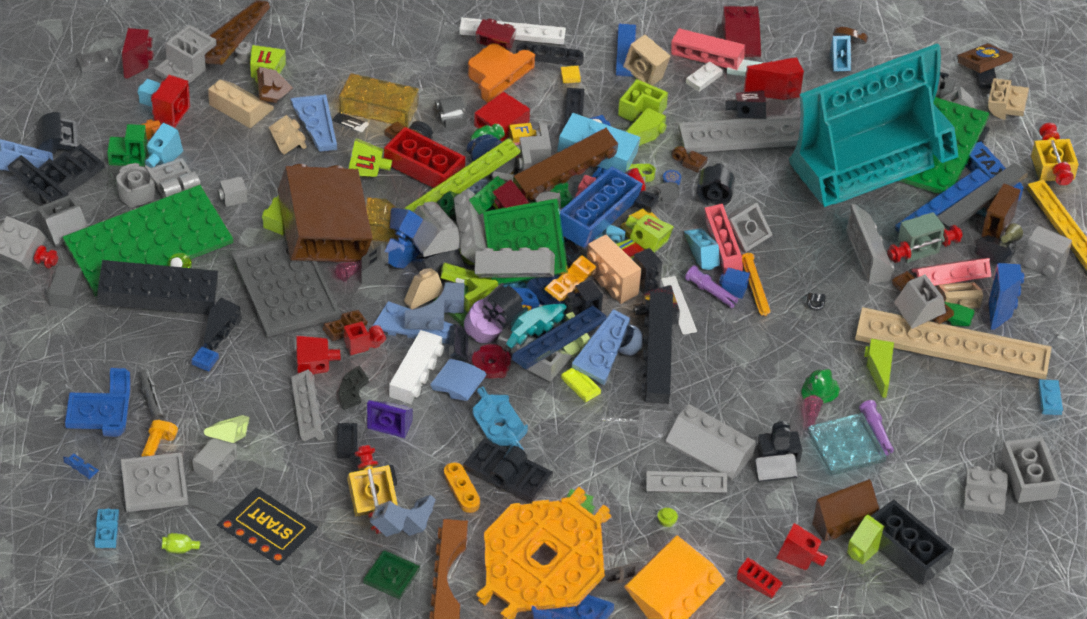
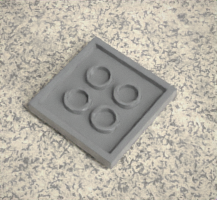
[121,452,188,512]

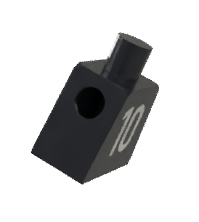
[725,91,766,119]

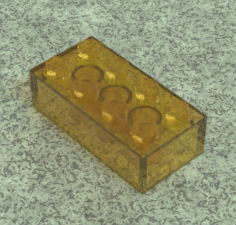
[339,73,419,128]

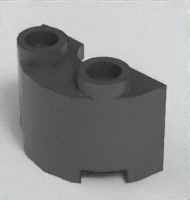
[434,96,467,129]

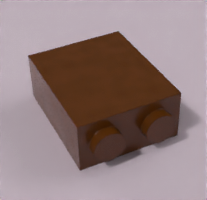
[981,183,1021,239]

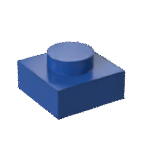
[191,346,219,372]

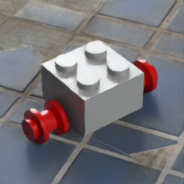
[0,216,58,270]

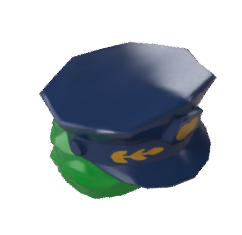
[467,124,505,162]

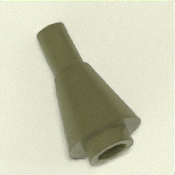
[1001,223,1023,243]

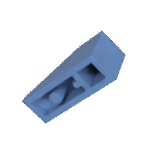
[0,139,53,171]

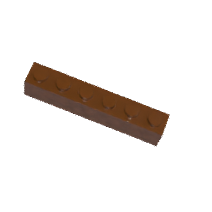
[513,128,618,200]

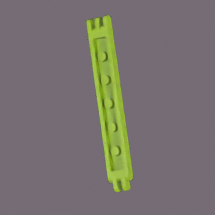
[405,139,520,212]

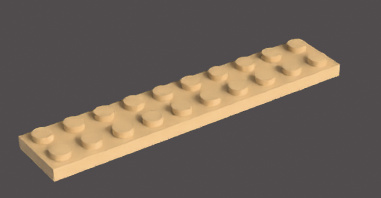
[855,307,1051,380]

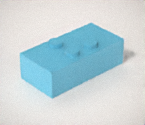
[557,113,640,173]

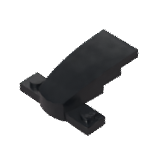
[7,144,105,204]

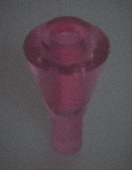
[335,260,362,282]
[804,395,823,431]

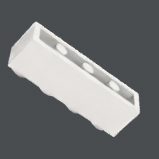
[389,330,444,404]

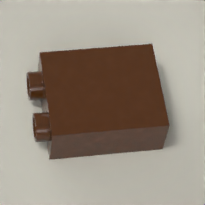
[278,164,373,262]

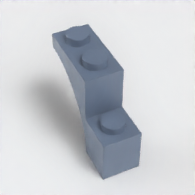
[405,283,464,330]
[370,495,436,537]

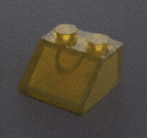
[366,197,399,242]

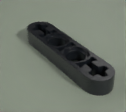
[516,42,584,66]

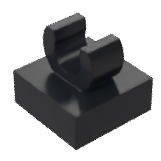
[634,190,659,213]

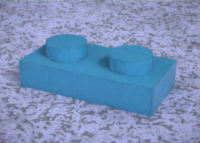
[1038,380,1063,415]

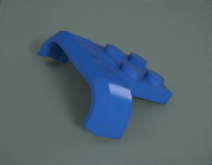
[65,368,130,437]
[531,595,614,619]

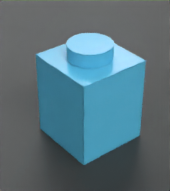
[138,79,161,107]

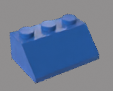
[988,263,1024,330]

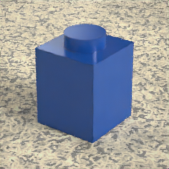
[719,267,750,299]

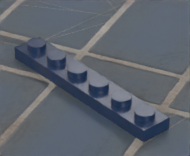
[512,306,607,370]

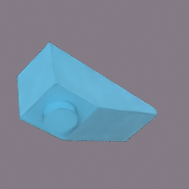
[684,228,720,270]

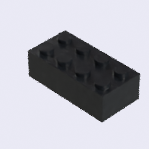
[871,499,954,585]

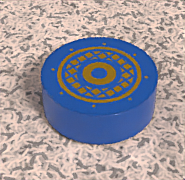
[663,170,681,185]

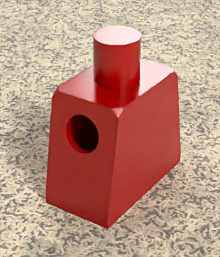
[296,336,341,375]
[776,523,828,570]

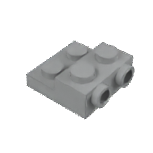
[964,466,1008,514]

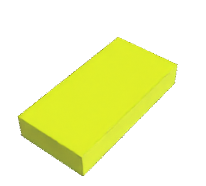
[561,368,601,403]

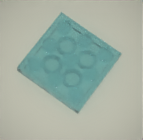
[807,413,887,476]

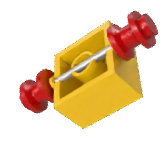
[1031,123,1079,185]
[347,445,398,534]

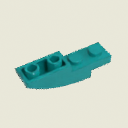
[506,304,567,349]

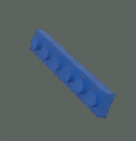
[895,168,990,233]

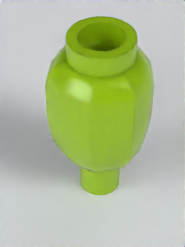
[161,533,200,554]

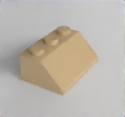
[208,80,274,128]

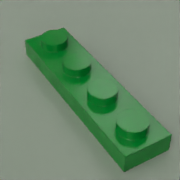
[469,176,505,215]

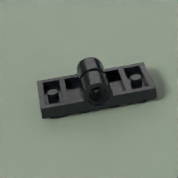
[463,438,553,503]

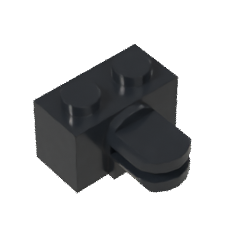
[757,421,802,463]

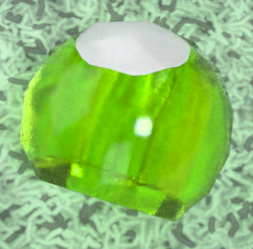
[168,252,192,268]

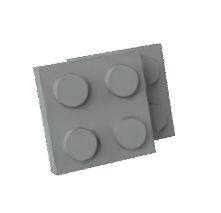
[155,25,216,83]
[516,123,551,173]

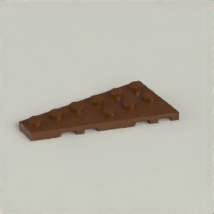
[205,0,270,65]

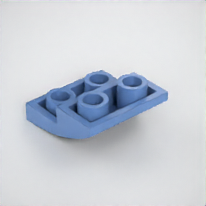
[430,359,486,401]

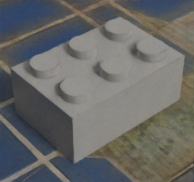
[1000,437,1061,503]

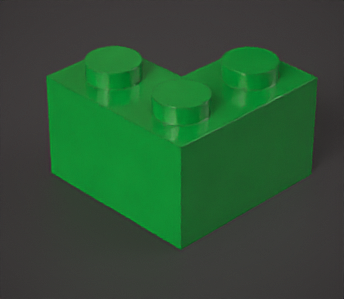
[107,124,148,167]

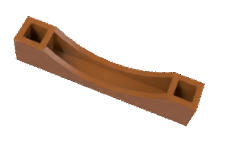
[430,519,468,619]

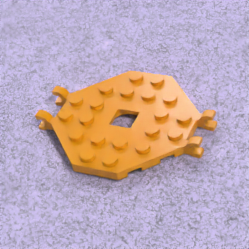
[476,487,611,619]

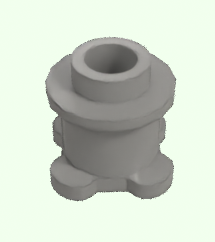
[235,42,252,64]

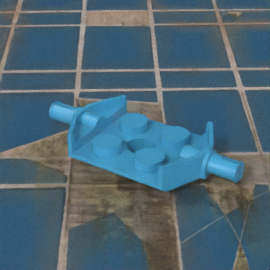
[473,387,528,450]

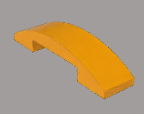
[544,255,597,301]

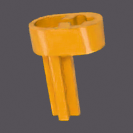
[141,420,178,457]

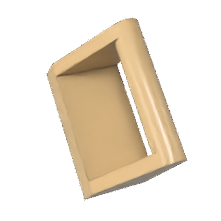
[937,282,983,309]

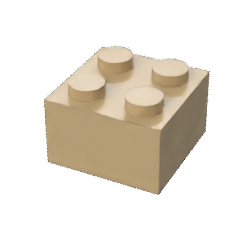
[623,34,670,86]

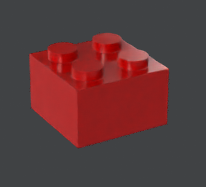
[151,75,190,128]

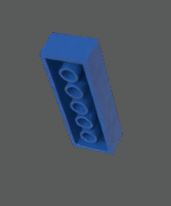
[560,166,643,248]

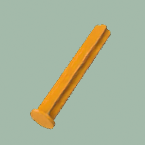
[742,253,770,316]

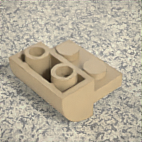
[988,79,1029,120]

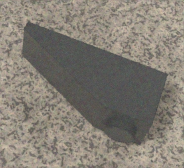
[588,562,643,597]

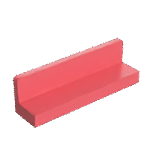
[911,258,991,286]

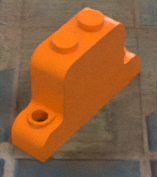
[468,44,535,103]

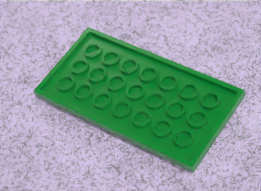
[63,185,233,297]

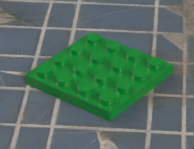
[483,198,568,286]

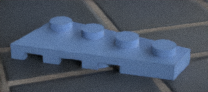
[373,301,453,344]

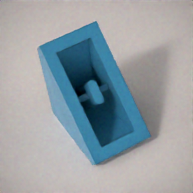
[830,36,851,71]

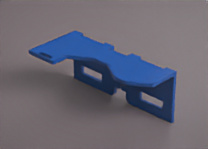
[63,453,99,479]

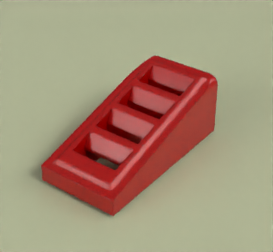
[737,558,783,599]

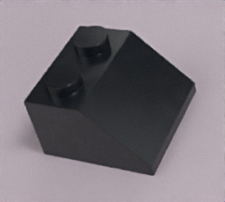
[412,249,465,281]

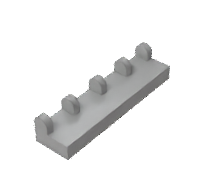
[291,369,324,442]
[645,471,727,494]

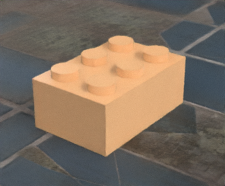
[587,235,641,304]

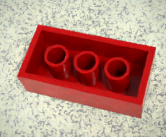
[384,127,466,188]

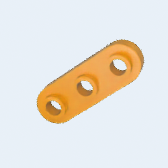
[444,462,480,513]

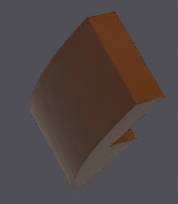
[323,310,368,342]

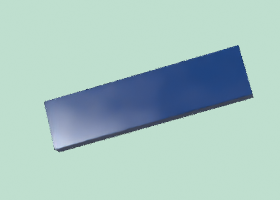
[616,24,636,77]

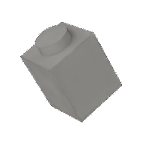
[218,177,247,207]

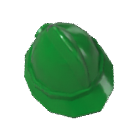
[801,369,840,404]

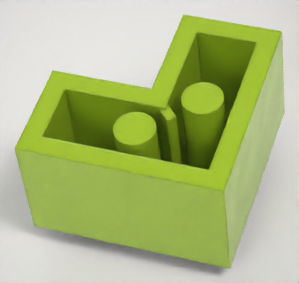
[618,79,668,122]

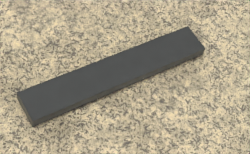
[937,163,1028,230]

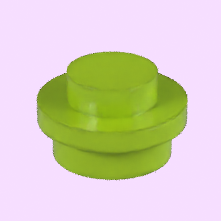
[657,508,678,527]

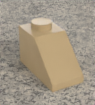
[404,268,444,310]

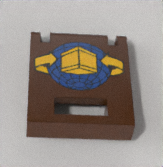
[957,43,1013,73]

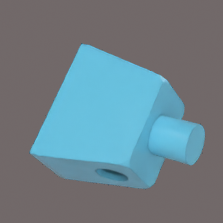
[145,123,183,168]

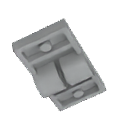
[151,158,200,198]

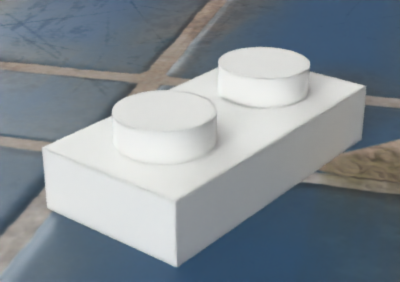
[686,61,723,92]

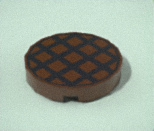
[833,26,868,44]

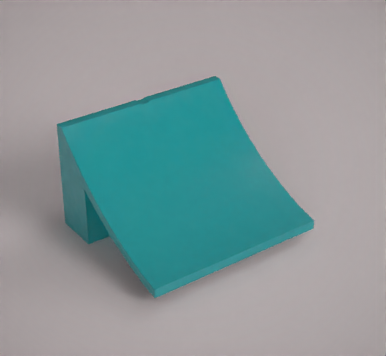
[789,43,958,207]

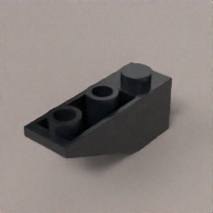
[204,297,242,351]

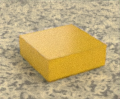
[560,66,581,84]

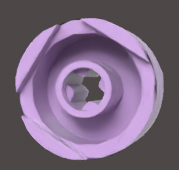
[464,299,502,343]

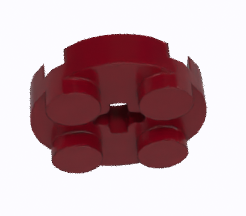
[472,344,511,379]

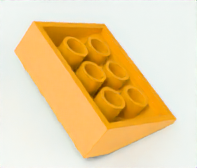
[624,535,725,619]

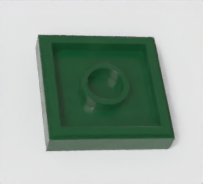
[363,550,420,600]

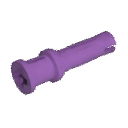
[685,265,738,308]
[859,400,894,456]

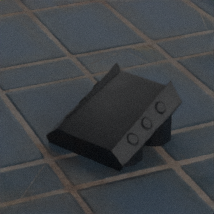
[974,235,1016,263]

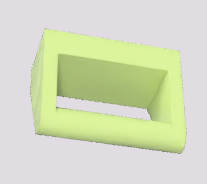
[204,415,250,443]

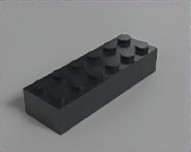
[97,260,218,315]

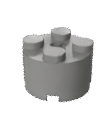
[116,163,155,208]

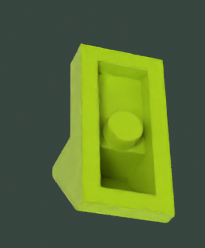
[464,278,498,312]

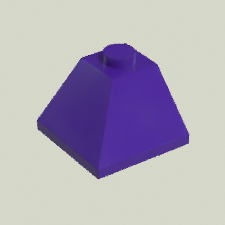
[367,400,413,438]

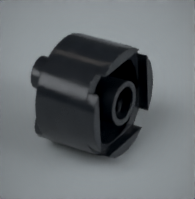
[696,163,735,206]
[482,283,527,330]

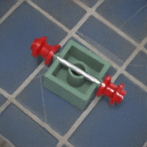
[887,212,962,263]

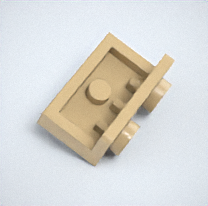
[269,115,307,155]

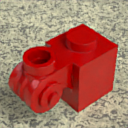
[344,321,386,355]

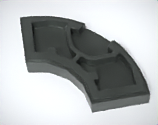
[339,365,369,410]

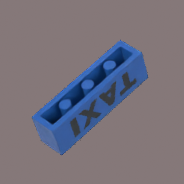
[965,142,1024,201]

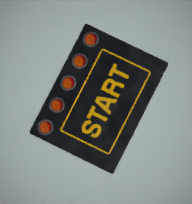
[217,488,318,566]

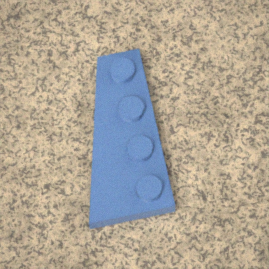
[290,95,337,152]
[572,309,630,385]

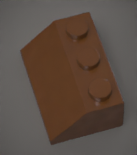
[812,479,879,542]

